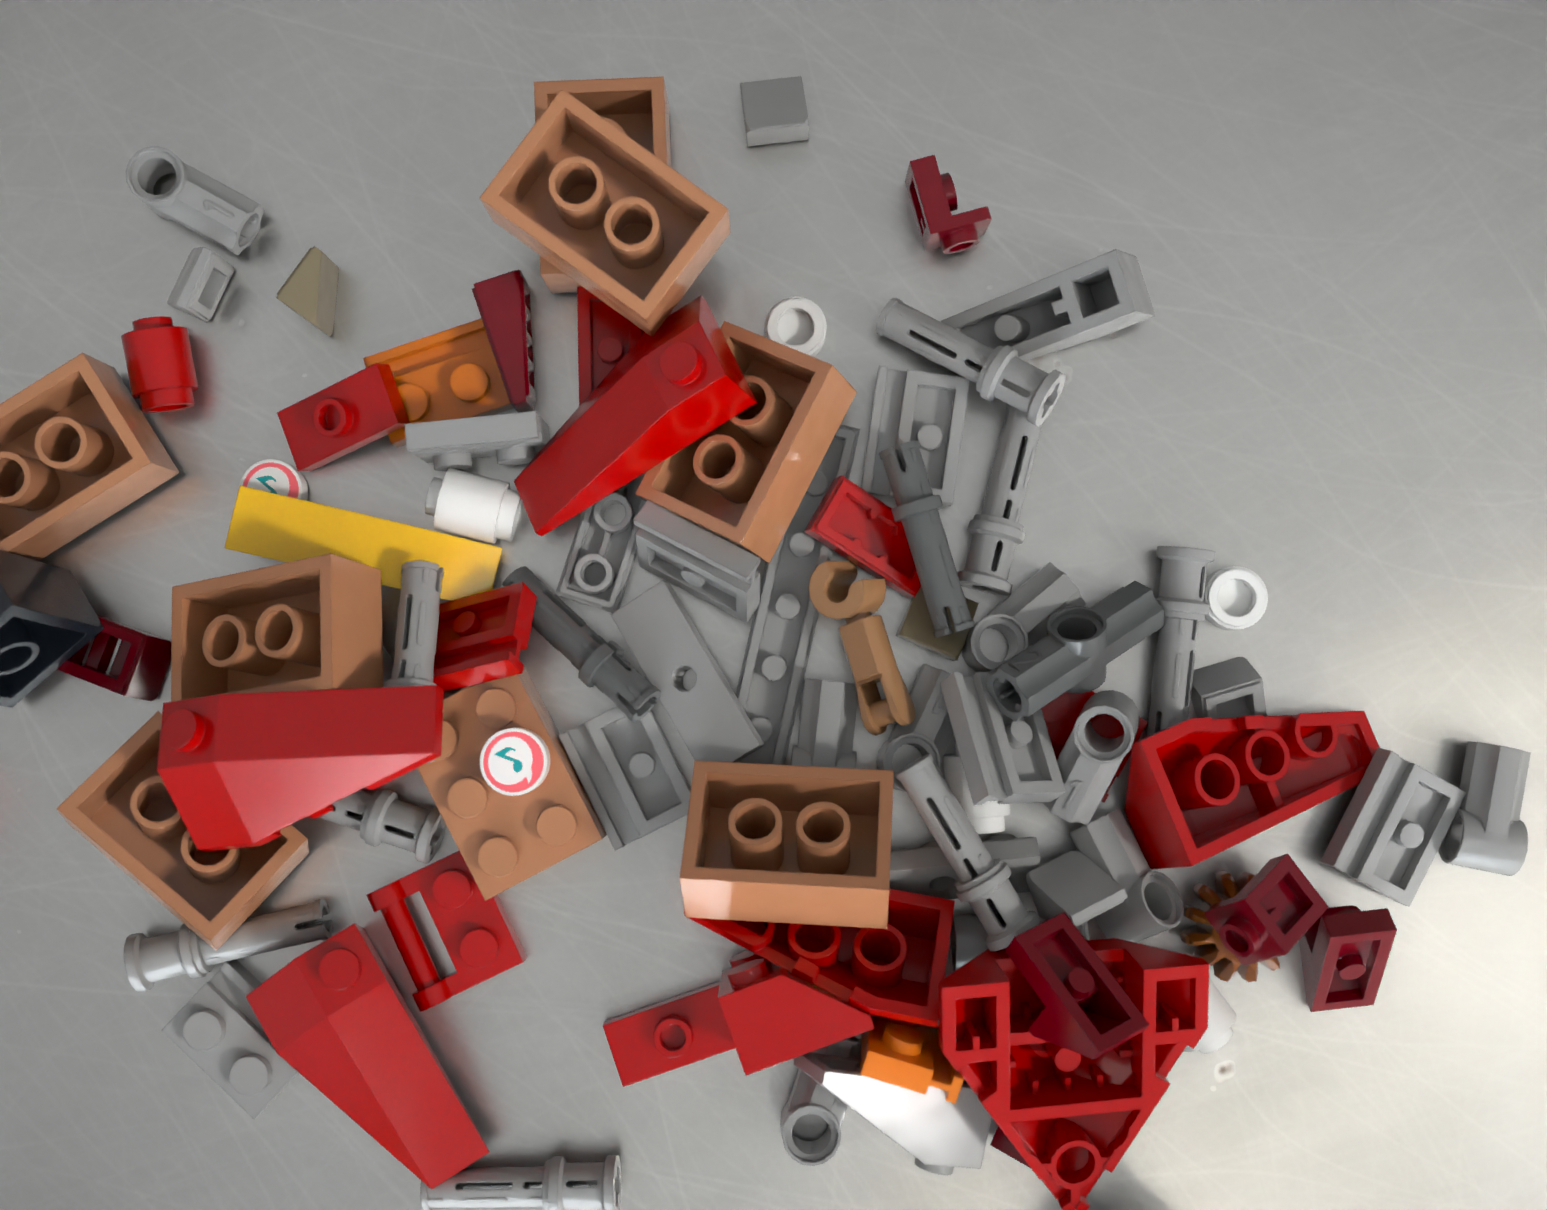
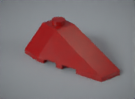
[514,295,757,536]
[157,685,444,852]
[1124,711,1380,870]
[684,888,955,1027]
[246,923,490,1189]

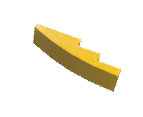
[224,486,502,601]

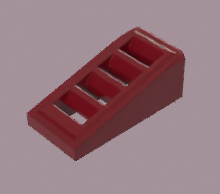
[472,270,536,413]
[57,615,171,701]

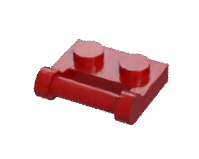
[366,851,527,1012]

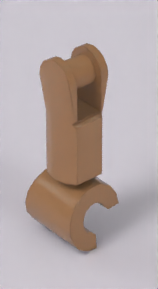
[808,561,915,736]

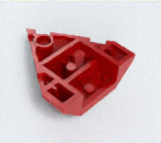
[938,938,1209,1210]

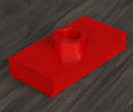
[277,363,410,471]
[804,475,921,598]
[603,981,735,1087]

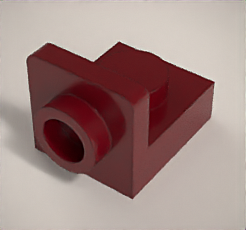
[905,155,992,254]
[1205,853,1328,965]

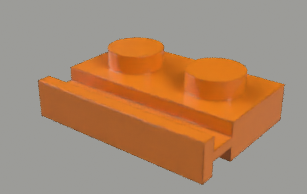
[363,318,514,448]
[860,1015,964,1104]

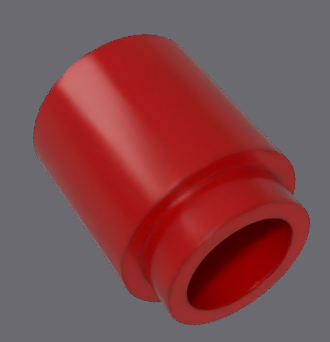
[121,316,199,413]

